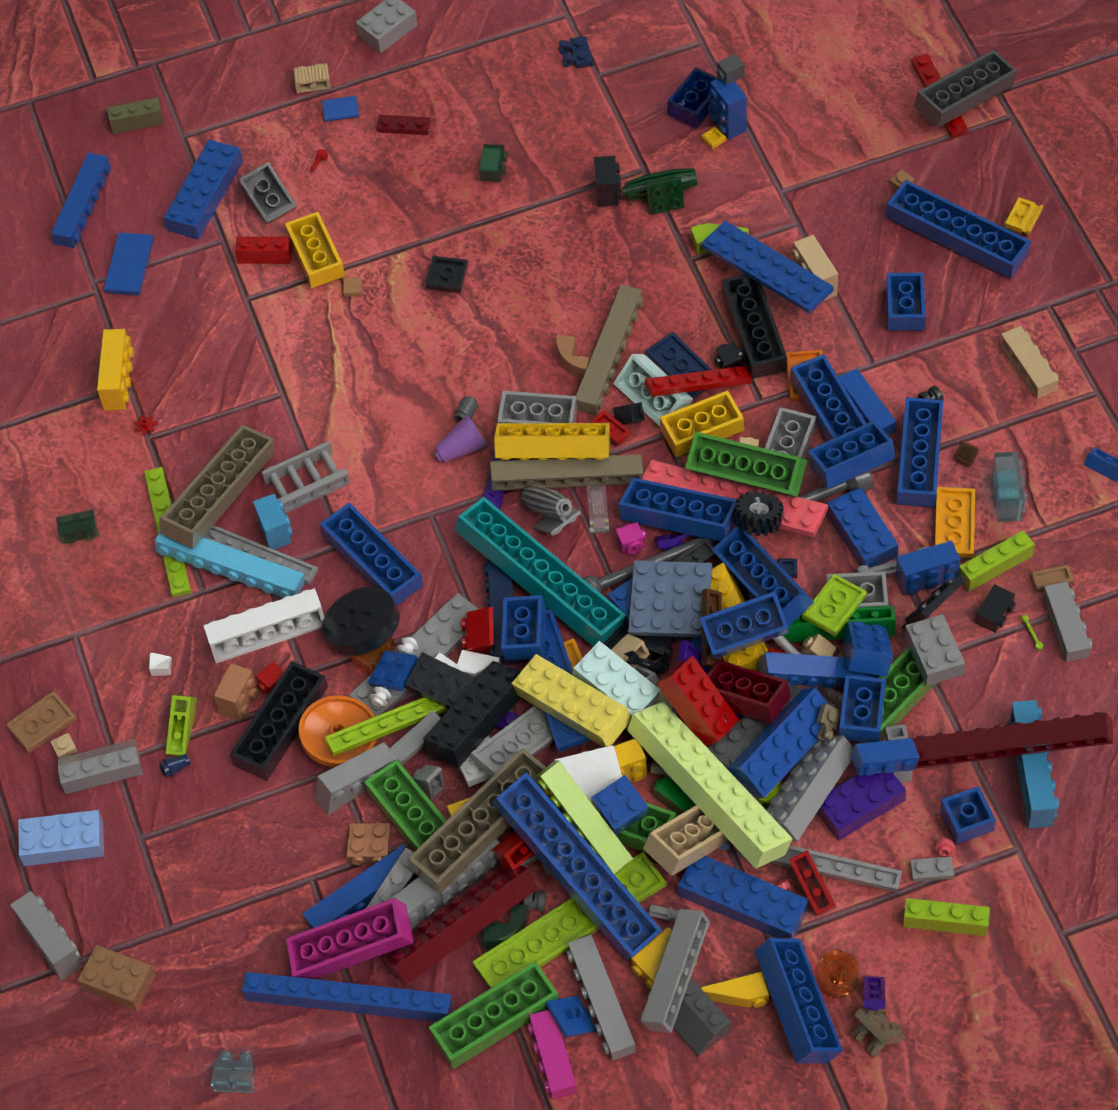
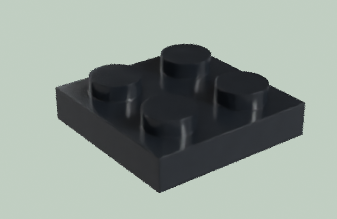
[425,256,468,293]

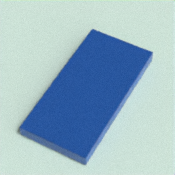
[104,232,154,295]

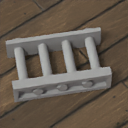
[262,441,351,514]

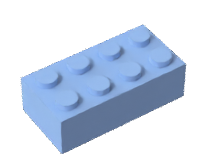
[18,810,104,866]

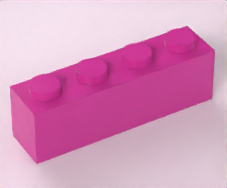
[527,1010,577,1100]

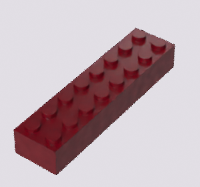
[380,864,538,985]

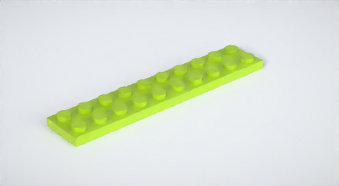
[473,852,667,989]

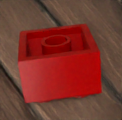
[460,607,494,655]

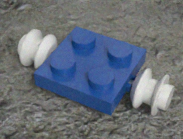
[368,637,419,707]

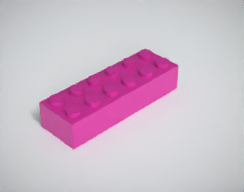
[286,898,413,979]

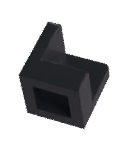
[613,402,645,425]

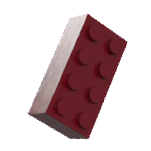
[707,660,791,724]

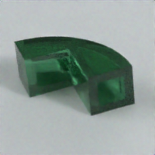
[483,904,530,949]

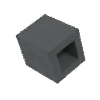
[716,54,745,85]

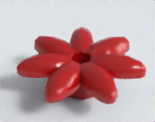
[134,415,158,436]

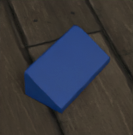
[322,96,359,122]
[1084,447,1118,482]

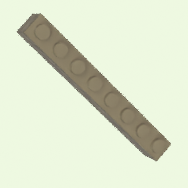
[576,285,644,415]
[490,454,643,491]

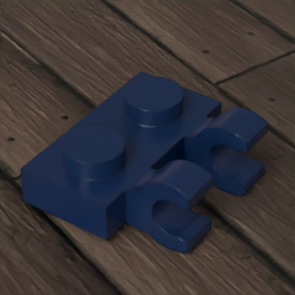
[559,36,593,69]

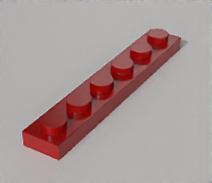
[911,53,968,138]
[644,366,752,397]

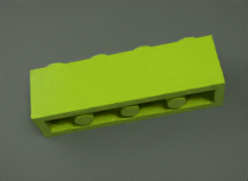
[959,531,1035,592]
[903,898,990,936]

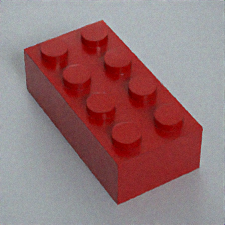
[656,655,739,747]

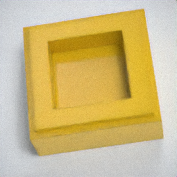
[701,127,726,150]

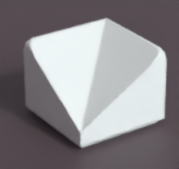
[149,653,172,676]

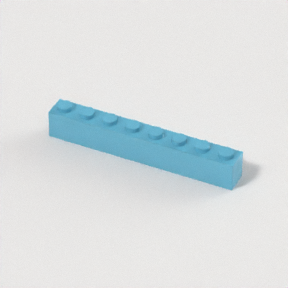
[155,532,304,599]

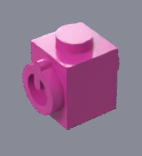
[616,522,647,554]

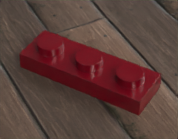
[377,115,431,135]

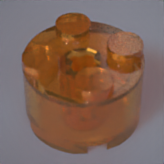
[816,949,859,999]

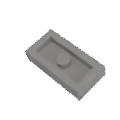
[910,857,954,882]

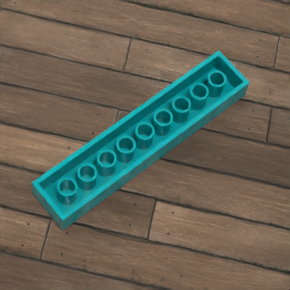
[454,497,626,647]

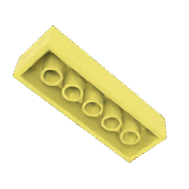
[511,654,631,747]

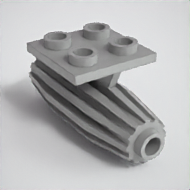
[521,486,581,536]

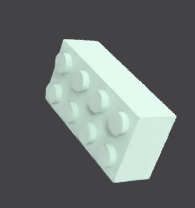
[572,641,661,724]

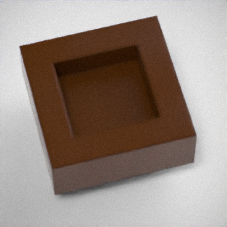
[953,440,980,467]

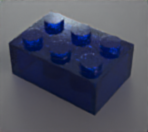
[667,67,718,129]

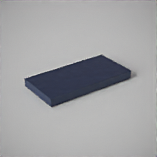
[645,332,712,400]

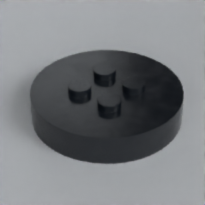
[322,587,400,656]

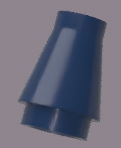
[159,754,190,778]

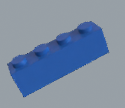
[838,368,896,435]

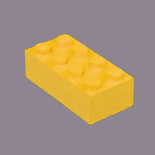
[285,212,345,288]
[97,329,134,411]
[660,391,744,458]

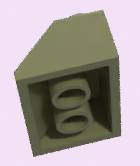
[107,96,164,134]

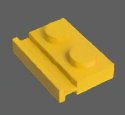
[1005,197,1043,236]

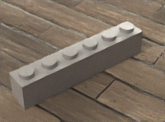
[641,909,710,1033]
[566,935,636,1061]

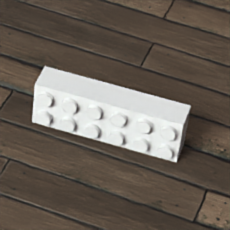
[203,588,325,663]

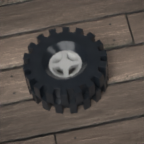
[733,490,784,536]

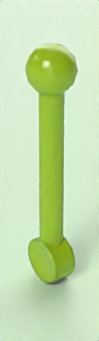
[1021,615,1043,651]

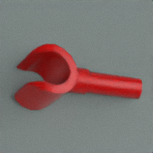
[310,149,328,171]

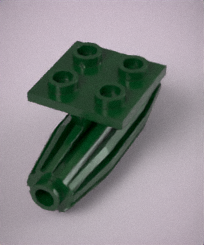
[622,168,698,215]

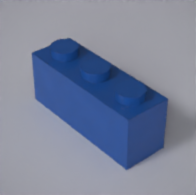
[851,738,920,776]

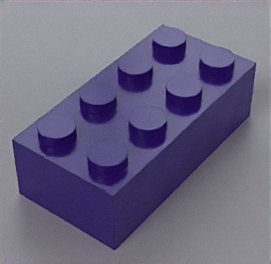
[817,772,906,841]

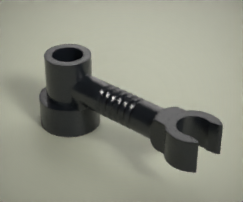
[624,650,669,674]

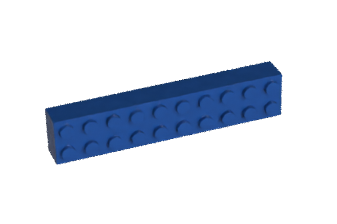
[491,772,662,961]

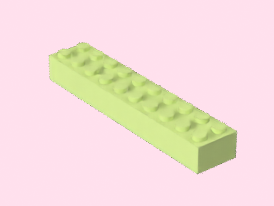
[627,701,793,869]

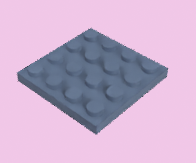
[628,561,712,637]

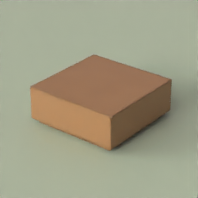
[343,278,362,297]

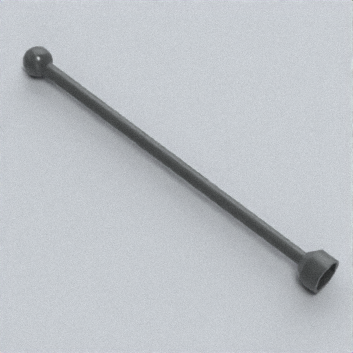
[582,471,873,594]

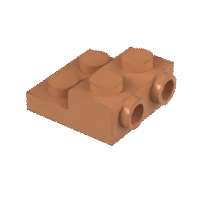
[347,823,391,865]

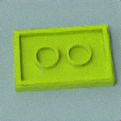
[802,574,867,636]

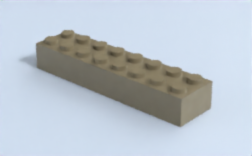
[160,425,274,549]
[408,748,546,894]

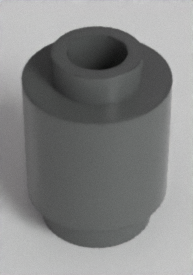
[454,396,479,423]

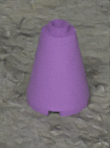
[434,415,488,463]

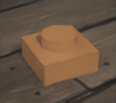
[889,170,915,190]

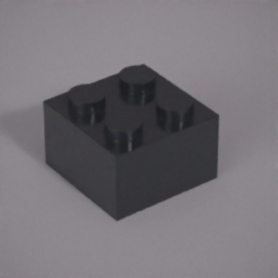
[594,156,622,207]

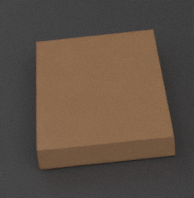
[6,691,77,754]

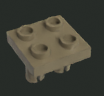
[852,1008,905,1057]

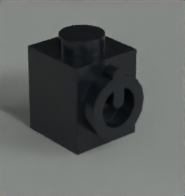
[714,342,744,369]

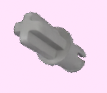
[649,905,679,923]

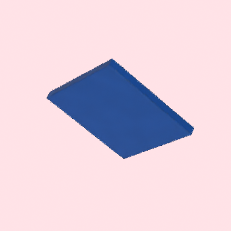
[546,996,597,1038]

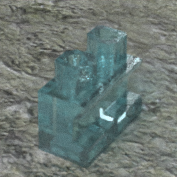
[211,1051,256,1093]

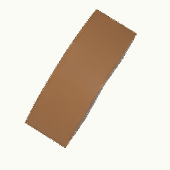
[557,335,590,379]

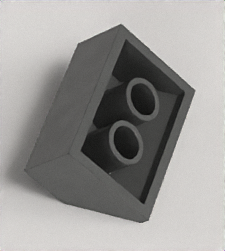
[673,978,731,1057]

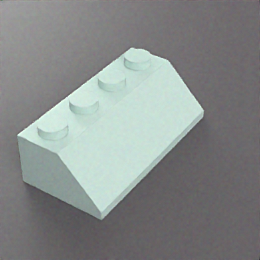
[613,354,693,426]

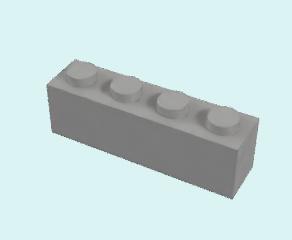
[1043,582,1093,662]

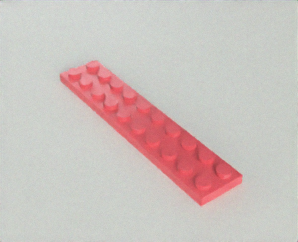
[642,460,828,537]

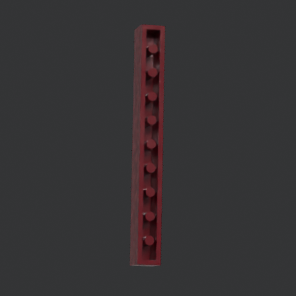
[912,712,1113,769]

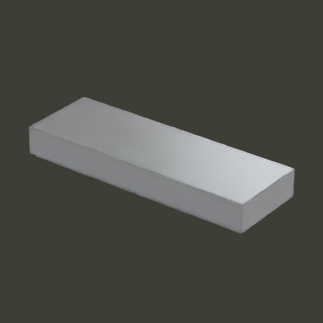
[390,711,441,765]

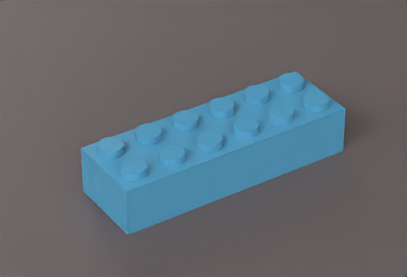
[1009,700,1059,829]

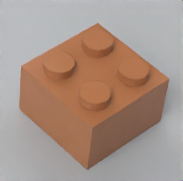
[214,663,258,722]

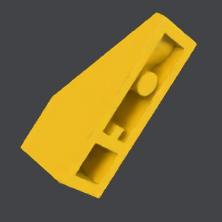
[701,972,769,1008]

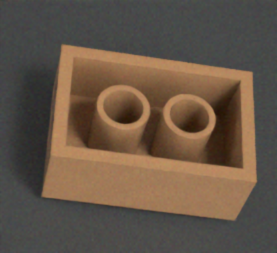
[77,945,156,1011]

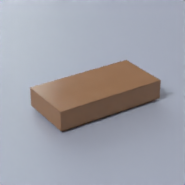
[1030,565,1074,592]

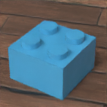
[253,494,293,550]

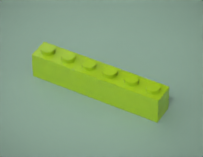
[536,760,633,874]

